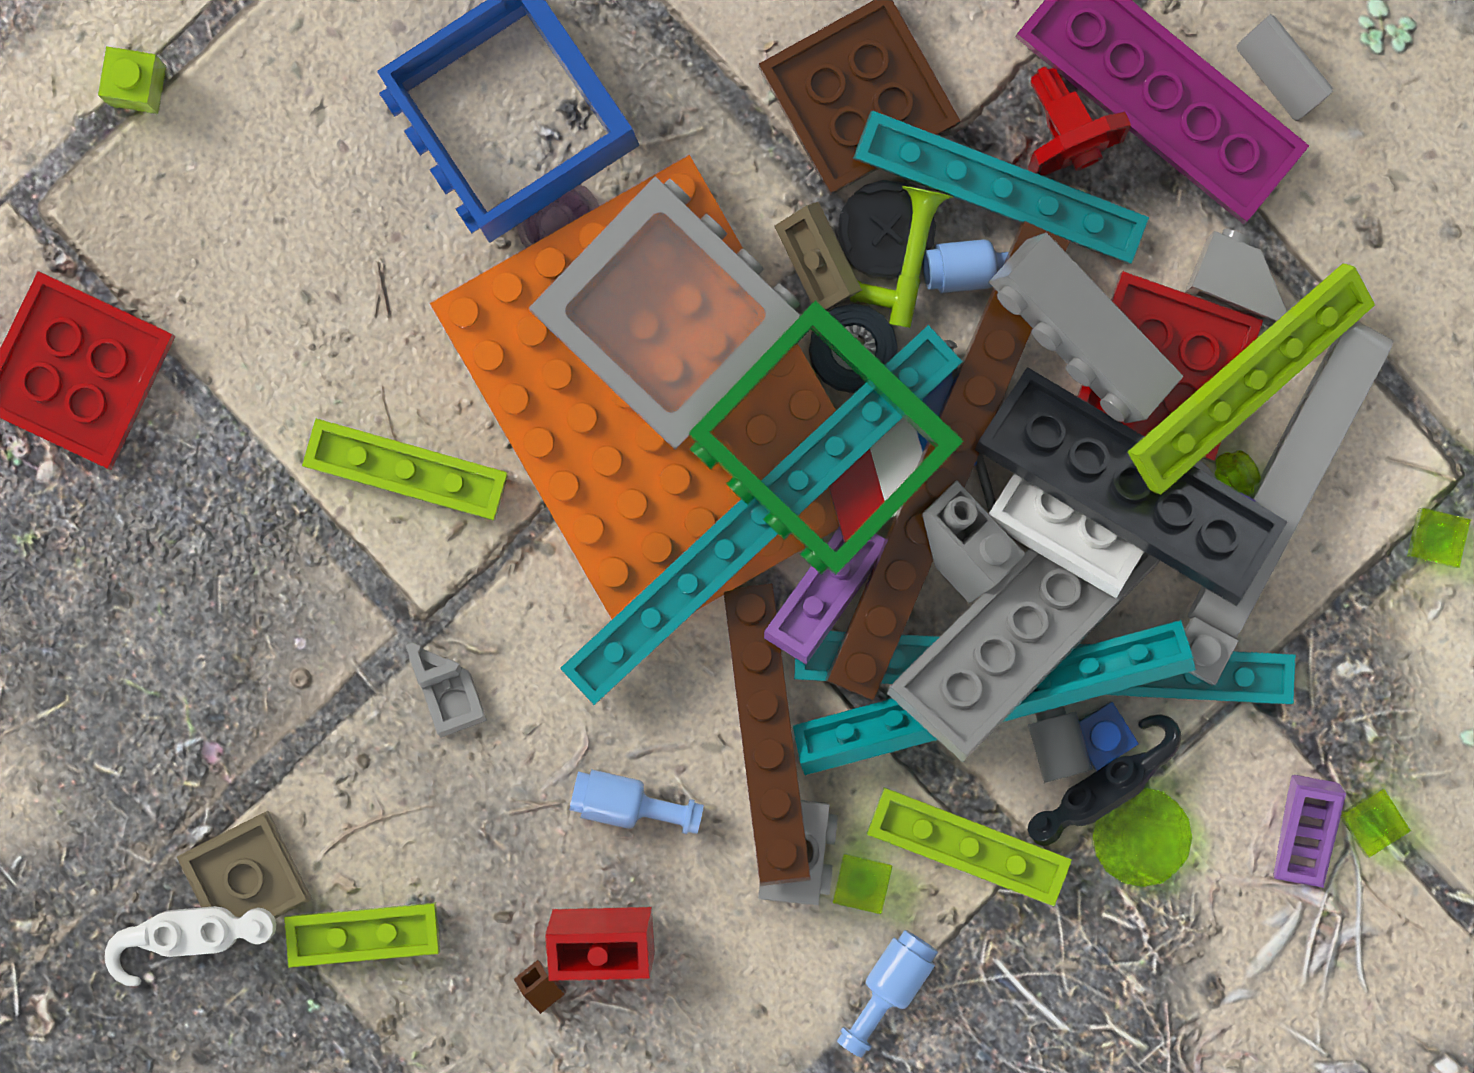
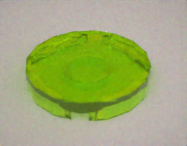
[1091,787,1192,887]

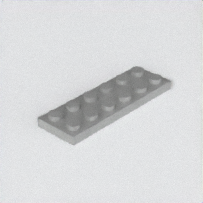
[887,548,1160,762]

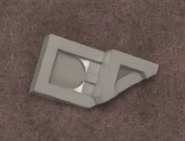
[405,643,487,738]

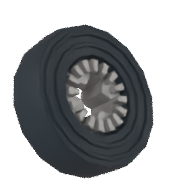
[809,304,898,394]

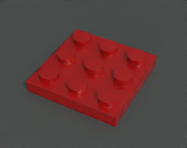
[0,271,176,470]
[1077,271,1263,462]

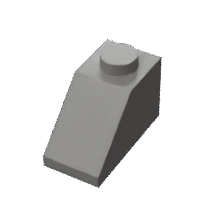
[1185,229,1287,327]

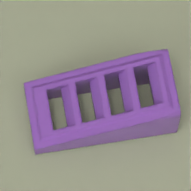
[1273,775,1346,888]

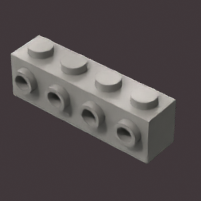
[989,233,1183,423]

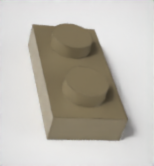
[774,201,862,311]

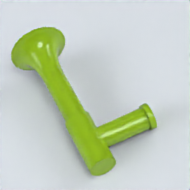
[850,186,953,328]

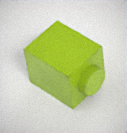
[98,46,166,114]

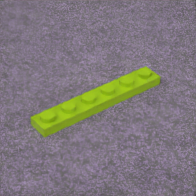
[1128,263,1375,494]

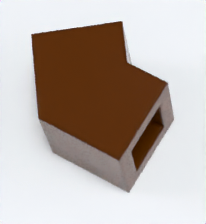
[514,960,566,1014]

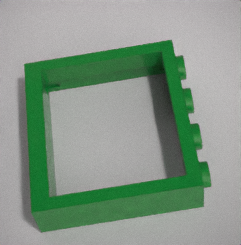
[688,300,963,576]

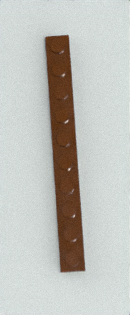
[825,221,1070,700]

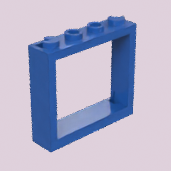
[377,0,640,243]

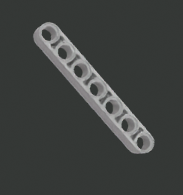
[1188,321,1394,638]

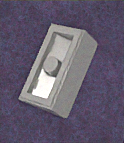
[1236,14,1333,121]

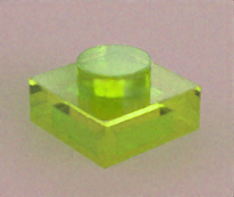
[1407,508,1471,568]
[1341,788,1411,858]
[832,853,893,915]

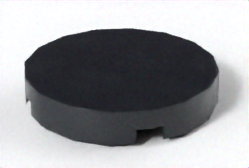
[837,180,936,280]

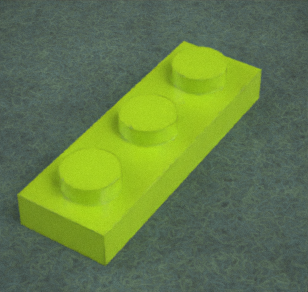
[284,902,440,968]

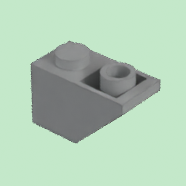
[922,481,1025,603]

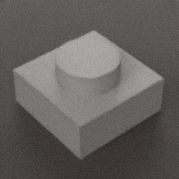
[1185,617,1239,685]

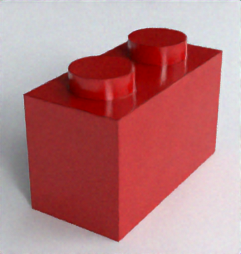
[545,907,655,981]

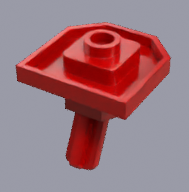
[1028,66,1131,176]

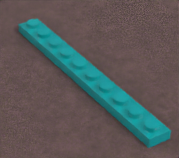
[560,325,963,705]
[794,631,1296,704]

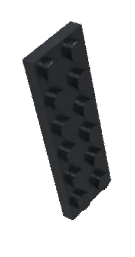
[975,367,1288,607]

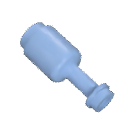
[923,239,1009,293]
[569,769,704,834]
[837,930,938,1058]

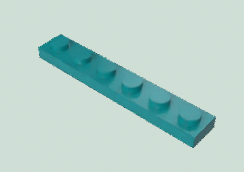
[853,111,1149,264]

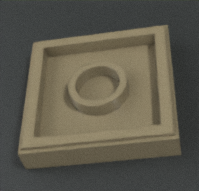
[177,811,313,919]

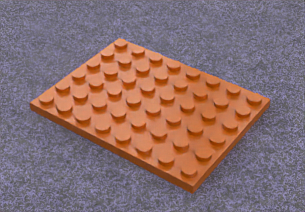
[430,155,839,619]

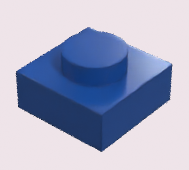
[1079,702,1139,770]

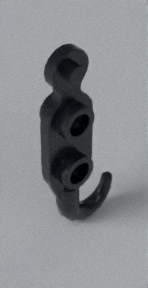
[1027,714,1181,846]

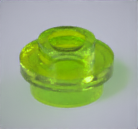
[1215,450,1261,496]

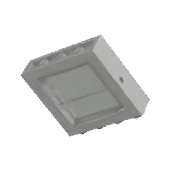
[529,176,800,449]

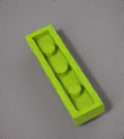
[302,418,509,521]
[866,787,1072,906]

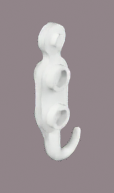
[105,906,276,986]

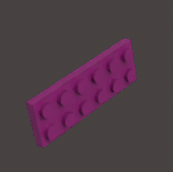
[1015,0,1309,224]

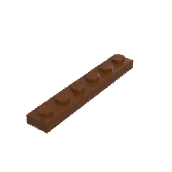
[723,583,810,886]

